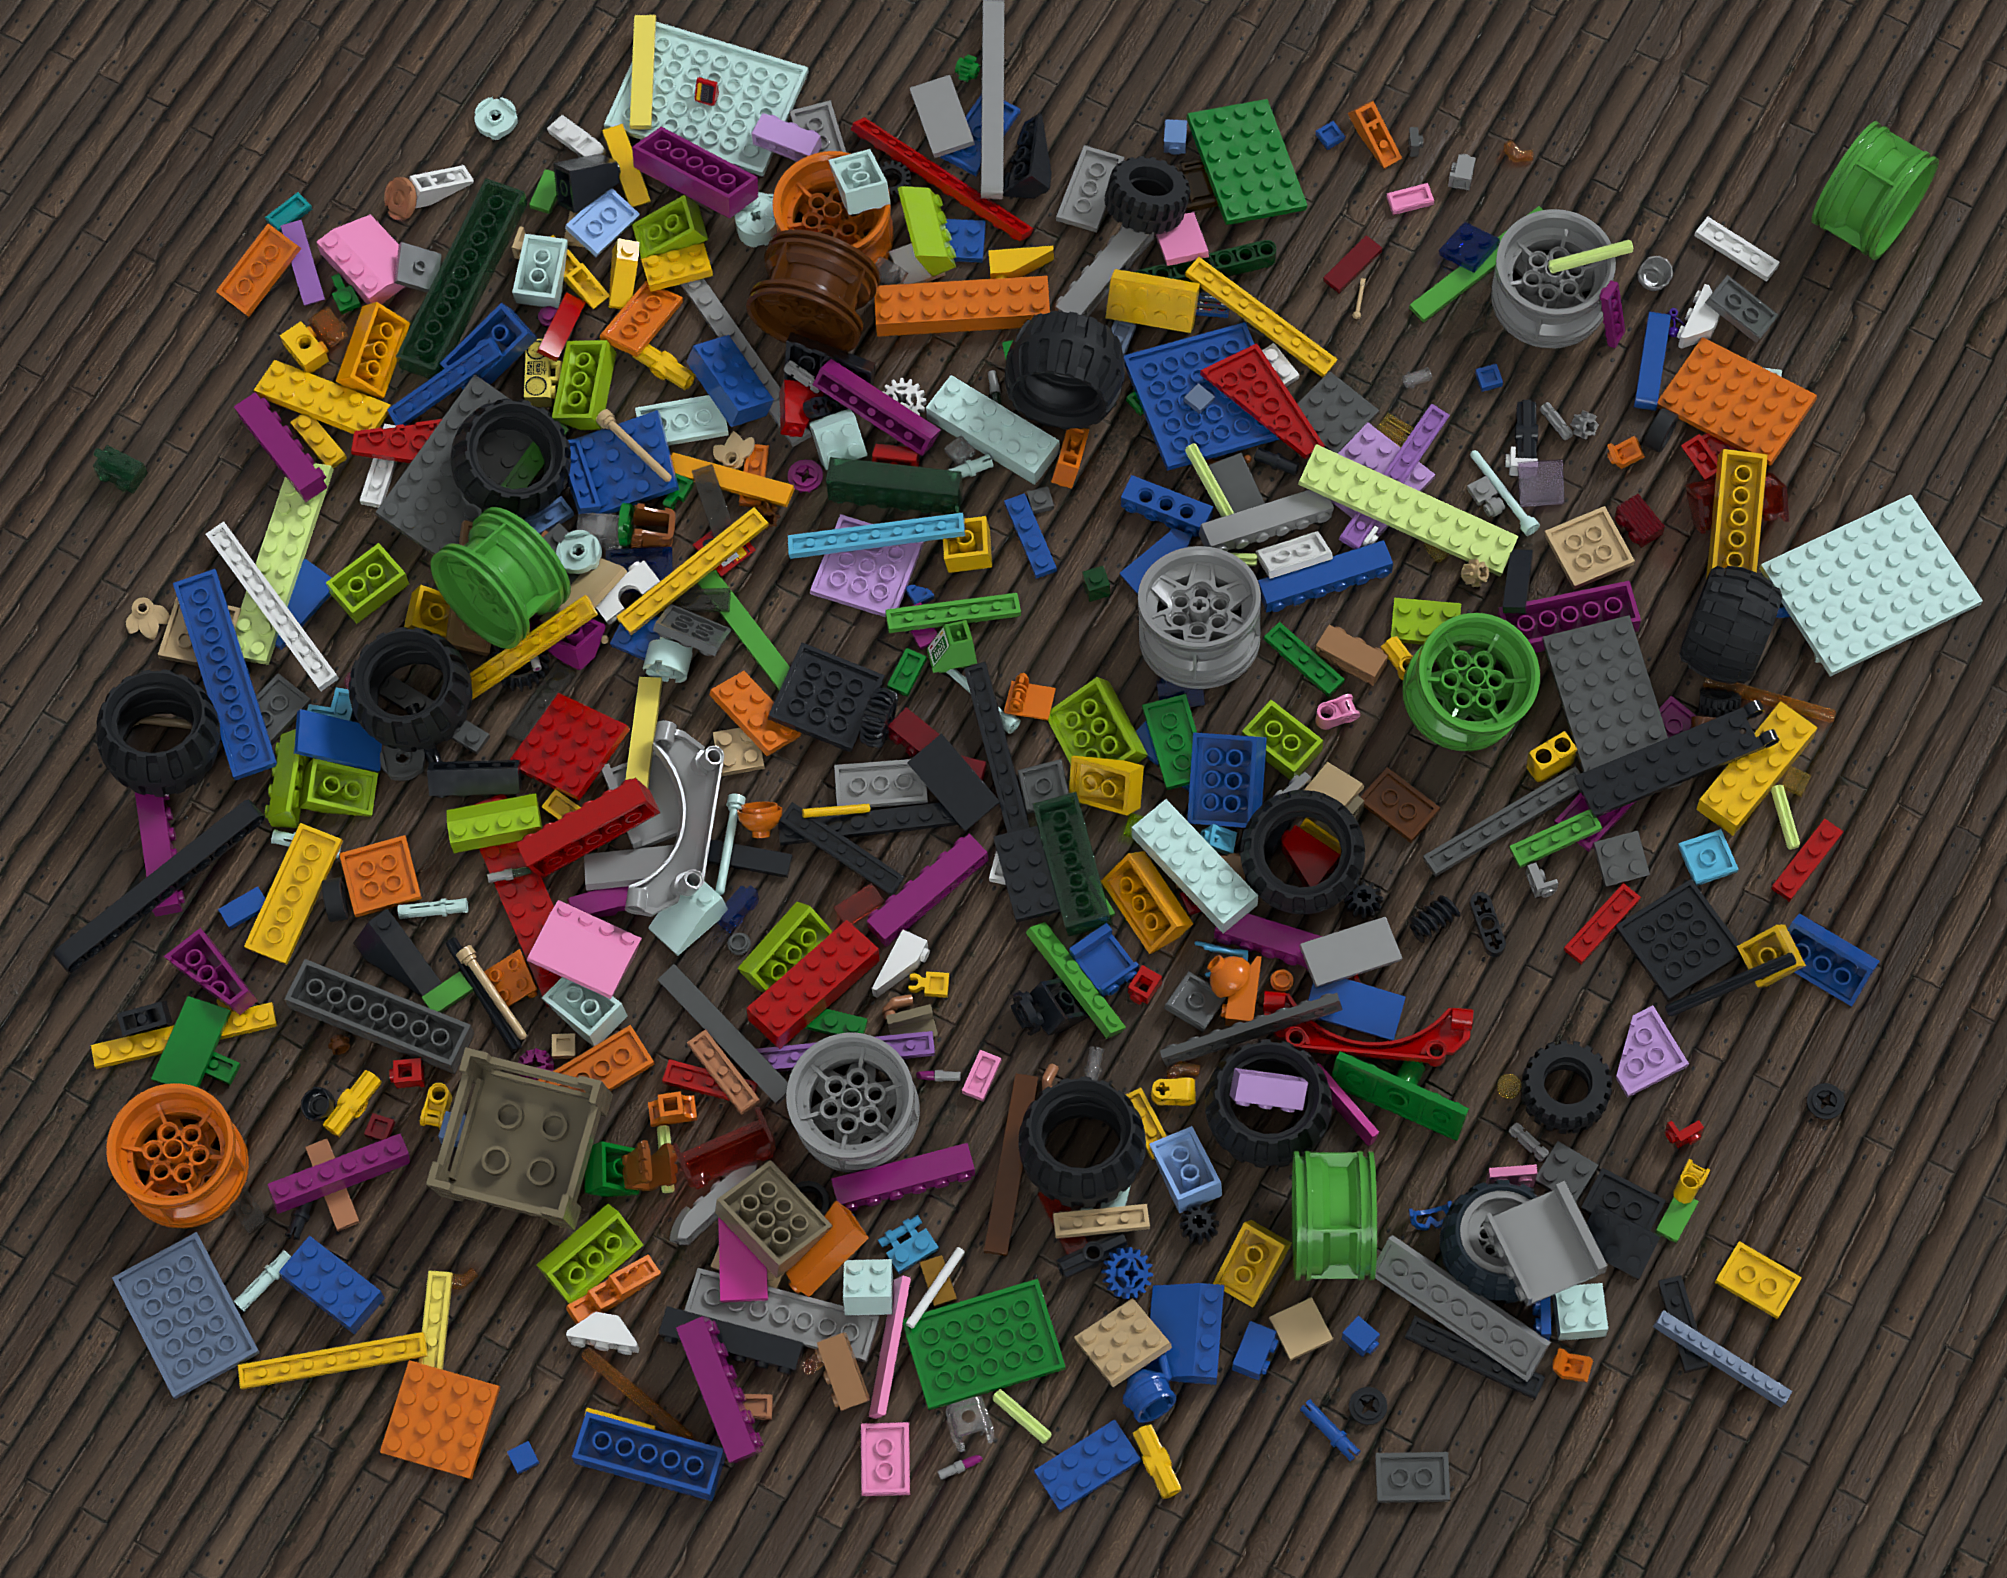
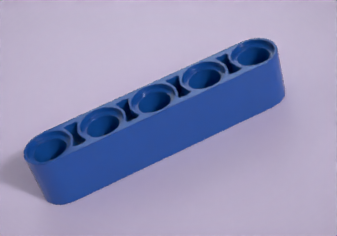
[1634,311,1671,411]

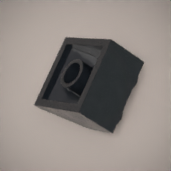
[1030,978,1090,1035]

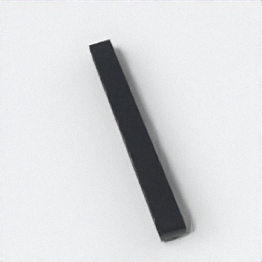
[53,799,265,973]

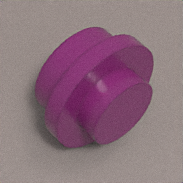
[538,306,557,327]

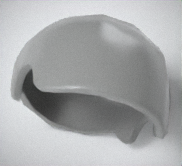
[1637,256,1673,291]

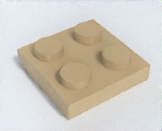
[713,728,765,776]

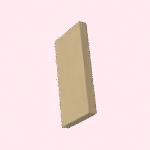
[539,558,627,635]

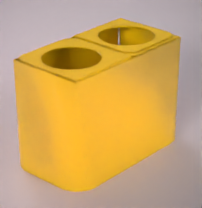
[1526,731,1577,782]

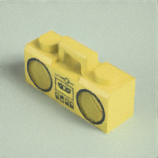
[524,339,563,407]

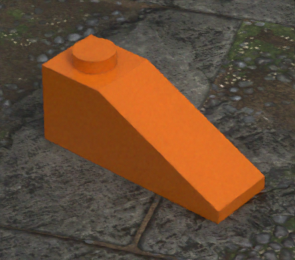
[1348,101,1402,168]
[1051,428,1089,489]
[1221,956,1262,1026]

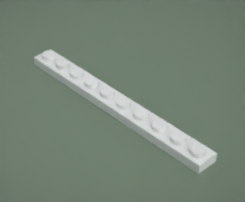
[206,522,339,691]

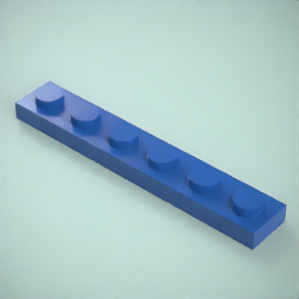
[387,337,504,426]

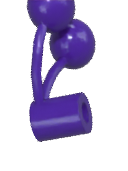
[1667,308,1685,337]

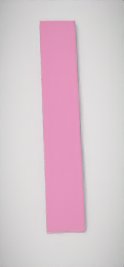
[868,1276,911,1419]

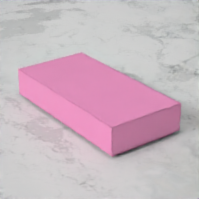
[1386,183,1434,215]

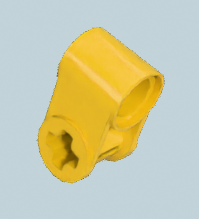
[1151,1077,1196,1106]
[420,1083,452,1129]
[1673,1159,1711,1204]

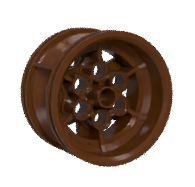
[746,229,881,352]

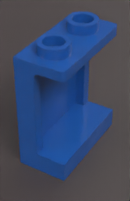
[1069,923,1139,997]

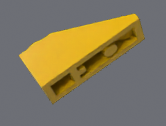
[609,239,639,310]
[989,246,1054,279]

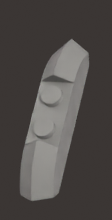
[670,1160,758,1245]

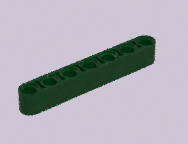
[1135,240,1276,282]

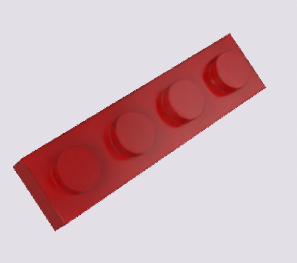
[1771,819,1844,902]
[1564,883,1641,965]
[662,1059,758,1101]

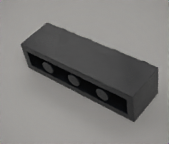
[427,760,522,798]

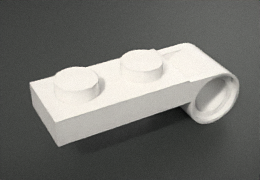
[547,115,606,158]

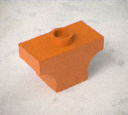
[648,1091,698,1127]

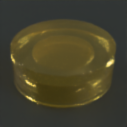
[1497,1074,1521,1099]

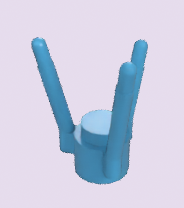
[1194,941,1248,977]

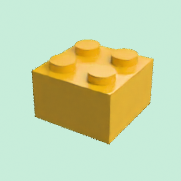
[943,516,992,573]
[1737,925,1806,988]

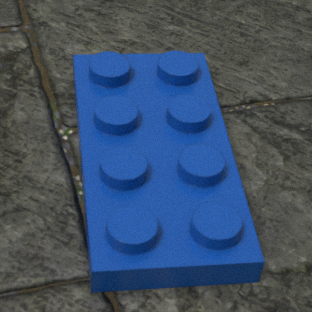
[1034,1420,1141,1512]

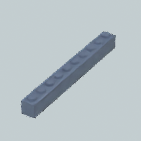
[1652,1310,1792,1407]

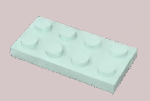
[635,395,729,446]

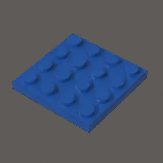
[576,410,679,518]

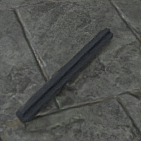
[446,937,522,1053]
[1665,953,1796,1017]

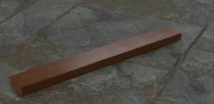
[984,1073,1039,1256]

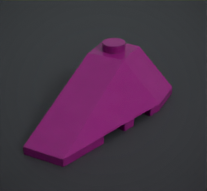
[529,614,605,670]

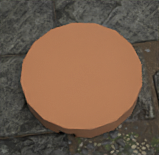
[384,177,417,220]

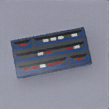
[1196,293,1229,318]

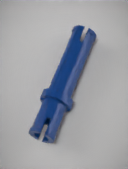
[1300,1399,1361,1462]

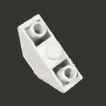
[1677,284,1720,348]
[566,1312,639,1355]

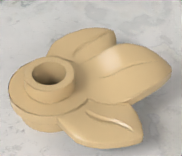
[713,432,755,470]
[126,597,170,640]

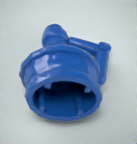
[1123,1352,1176,1423]

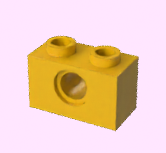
[280,321,329,373]

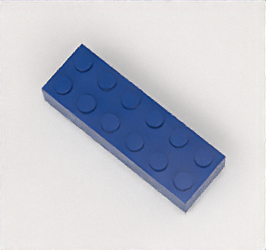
[572,1412,726,1501]

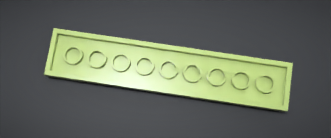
[1298,444,1518,576]
[235,463,334,665]

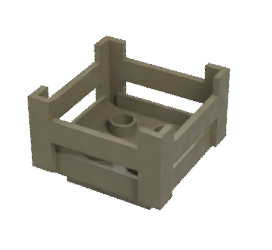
[426,1047,613,1230]

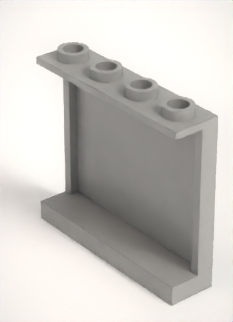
[601,751,680,849]

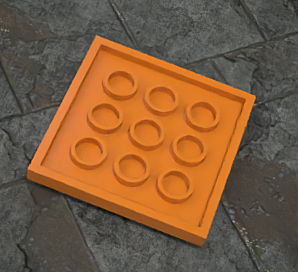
[380,1360,501,1479]

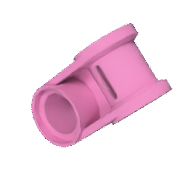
[1315,694,1361,730]

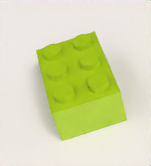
[326,543,409,624]
[1242,700,1323,780]

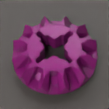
[788,459,823,493]
[518,1048,554,1080]

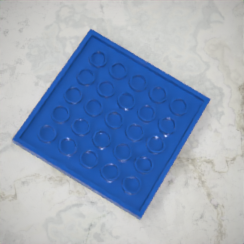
[1124,322,1280,471]

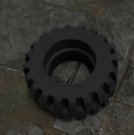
[1104,156,1191,235]
[1520,1040,1612,1134]

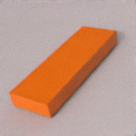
[739,444,769,507]

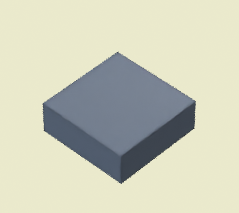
[1183,383,1215,414]

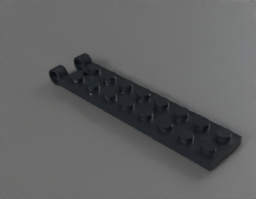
[1574,700,1780,818]

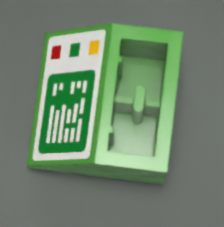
[927,620,977,673]

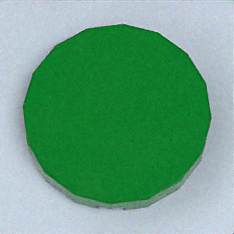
[618,502,634,547]

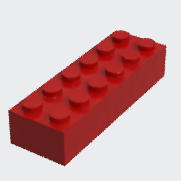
[516,777,660,878]
[746,920,880,1049]

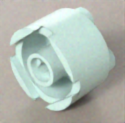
[734,197,777,247]
[643,637,693,683]

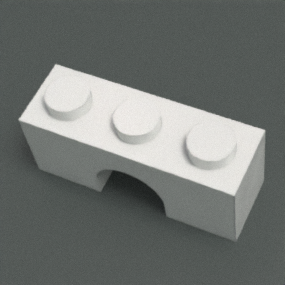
[595,561,660,625]

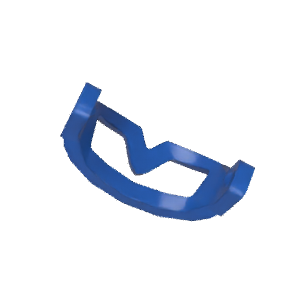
[1408,1201,1452,1231]

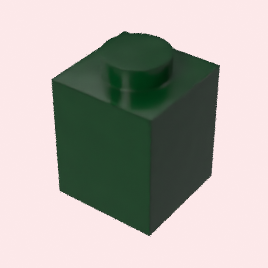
[1082,566,1110,602]

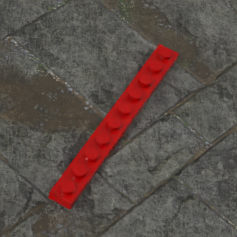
[850,117,1034,241]

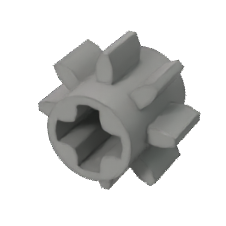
[1570,410,1599,439]

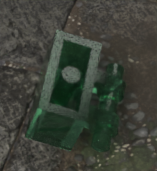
[93,445,148,494]

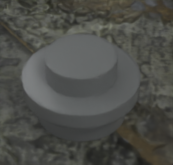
[728,933,751,955]

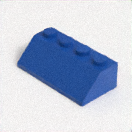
[1788,913,1880,1007]

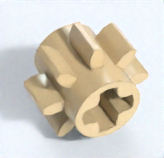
[1461,559,1489,587]

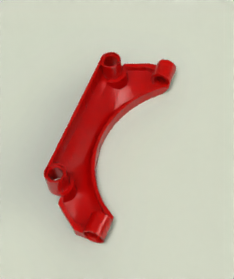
[1263,991,1474,1067]

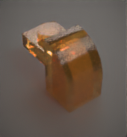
[307,307,349,348]

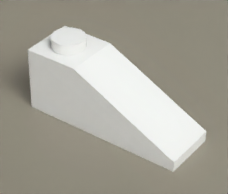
[409,165,474,208]
[872,930,930,998]

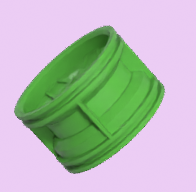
[1811,121,1939,260]
[431,507,571,649]
[1402,613,1540,751]
[1292,1151,1377,1281]

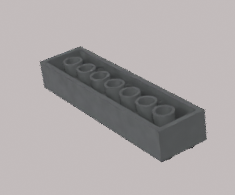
[285,959,475,1074]

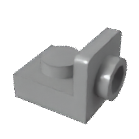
[1525,863,1559,898]

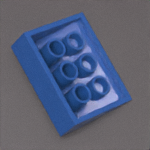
[1187,732,1267,828]
[1146,1283,1224,1385]

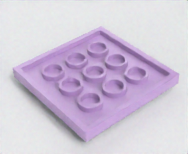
[1330,423,1435,537]
[810,514,924,617]

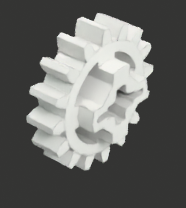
[883,378,926,416]

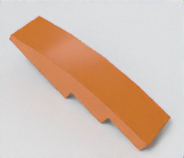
[566,1255,661,1324]

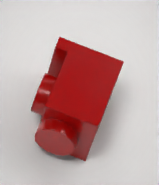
[1128,965,1162,1005]
[389,1058,425,1088]

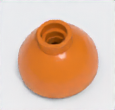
[737,802,783,838]
[1207,955,1250,998]

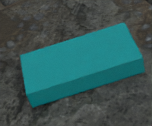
[265,192,312,233]

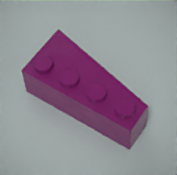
[164,928,258,1015]

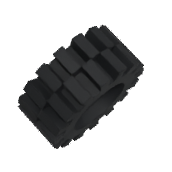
[879,161,912,203]
[1699,688,1741,718]

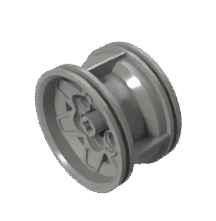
[1491,209,1616,348]
[1138,546,1261,689]
[786,1033,920,1173]

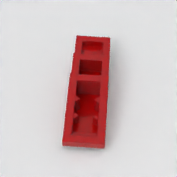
[537,292,586,362]

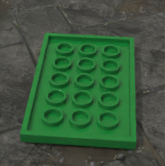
[1186,99,1308,225]
[903,1279,1066,1410]

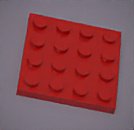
[510,693,630,801]

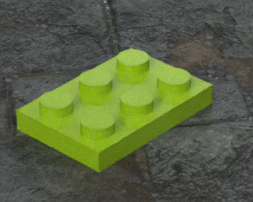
[1391,598,1461,647]

